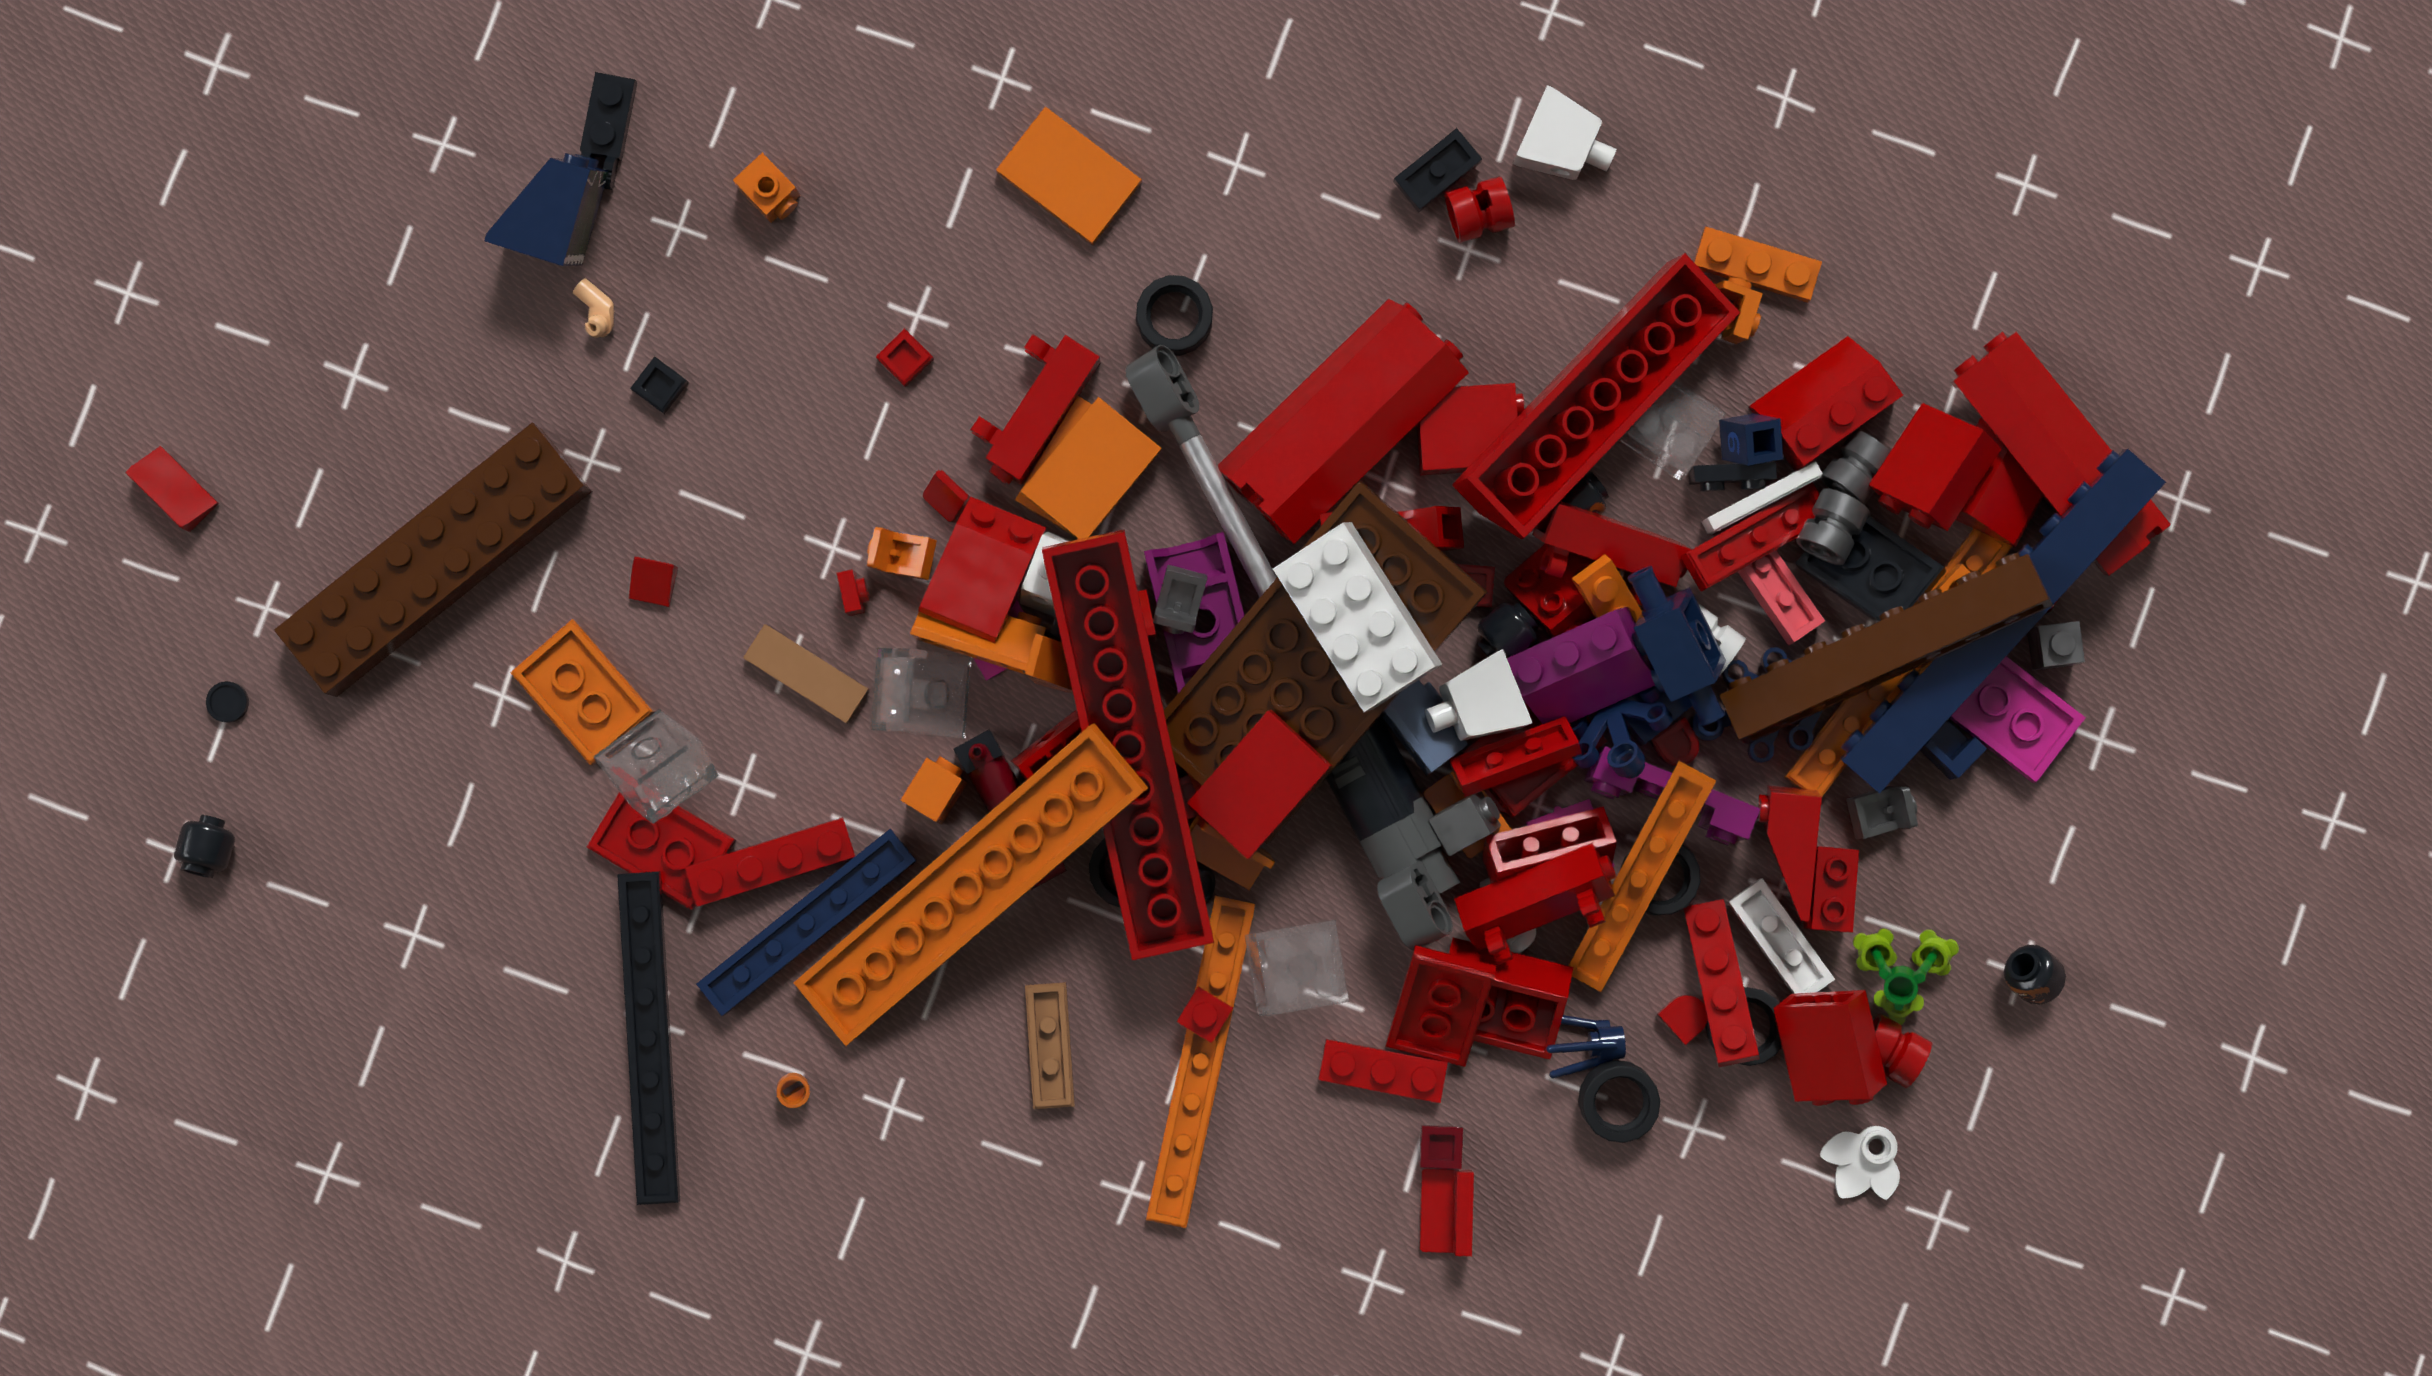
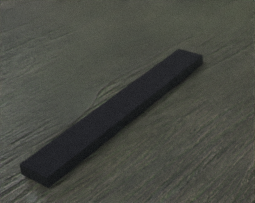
[617,871,680,1205]

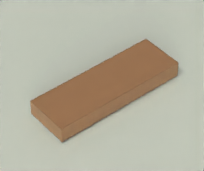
[743,624,869,724]
[1025,982,1075,1109]

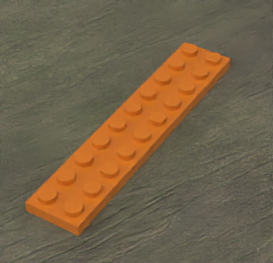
[794,723,1148,1046]

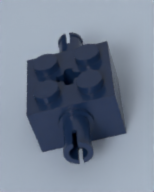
[1628,566,1726,726]

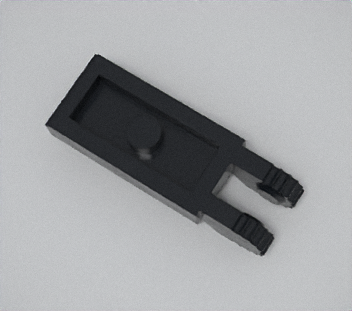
[580,72,637,190]

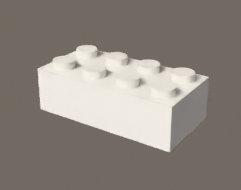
[1273,522,1442,712]

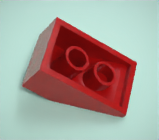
[918,496,1046,643]
[1757,785,1822,922]

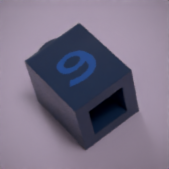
[1719,413,1783,466]

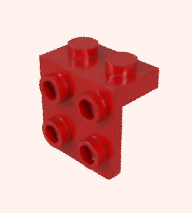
[1504,543,1596,638]

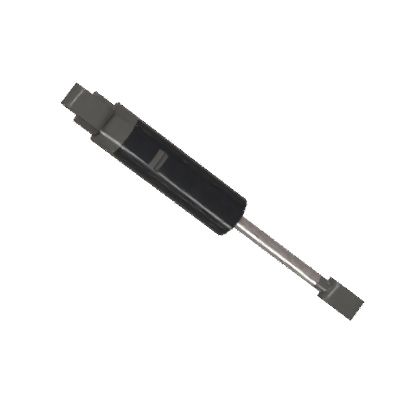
[1125,345,1460,950]

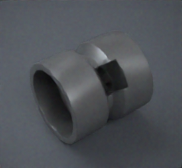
[1820,430,1890,505]
[1796,489,1870,565]

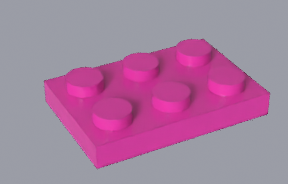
[1949,656,2086,783]

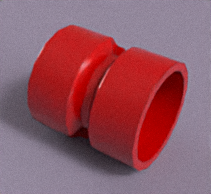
[1444,176,1515,243]
[1873,1013,1933,1088]

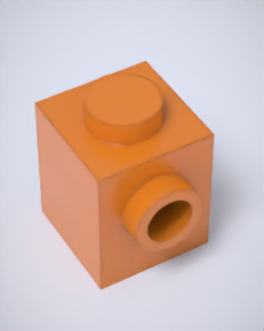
[733,152,800,223]

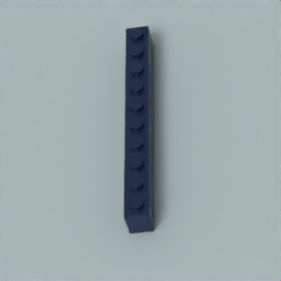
[1840,449,2166,794]

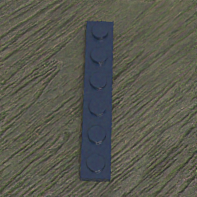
[696,828,917,1016]

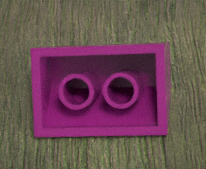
[1507,607,1655,724]

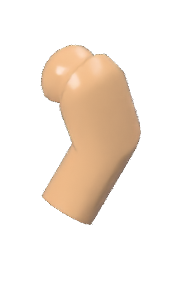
[573,278,614,338]

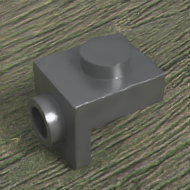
[1153,565,1208,634]
[1846,786,1918,839]

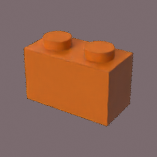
[901,756,967,824]

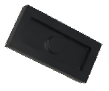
[1393,128,1482,213]
[1688,462,1777,492]

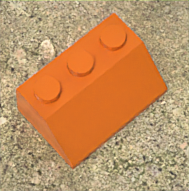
[910,612,1048,675]

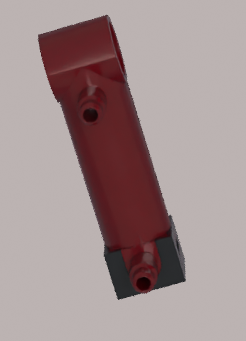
[953,729,1067,890]

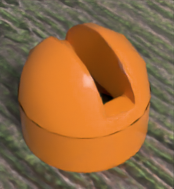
[776,1073,810,1108]

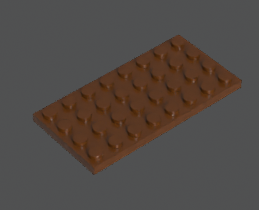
[1164,481,1488,844]

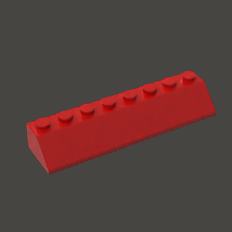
[1452,253,1740,539]

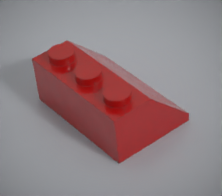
[1749,336,1903,472]
[1955,418,2044,547]
[1449,937,1574,1060]

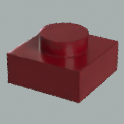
[1419,1125,1463,1169]

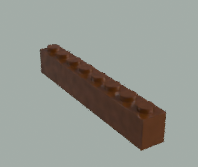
[1720,553,2053,744]

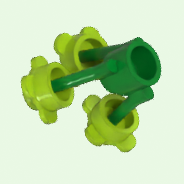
[1853,929,1959,1025]

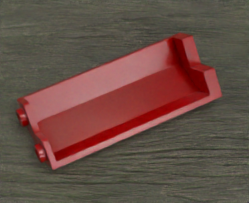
[1217,299,1469,544]
[1951,332,2171,576]

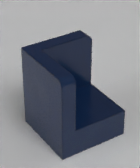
[1920,720,1987,780]

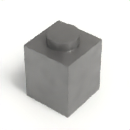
[2027,621,2085,671]
[1429,791,1501,856]

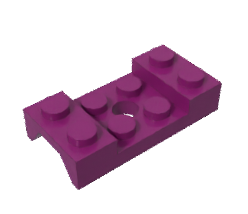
[1144,532,1244,693]
[1584,746,1760,846]

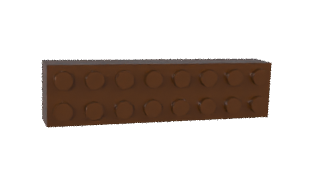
[274,422,593,697]

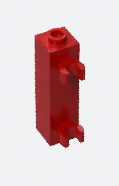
[970,334,1101,485]
[1532,501,1691,605]
[1454,843,1617,965]

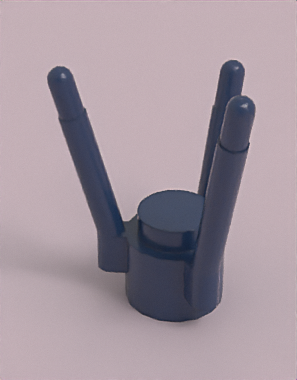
[1546,1015,1626,1079]

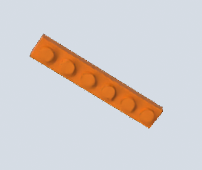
[1568,761,1716,992]

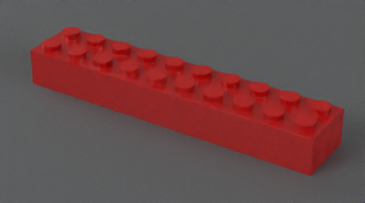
[1042,529,1214,961]

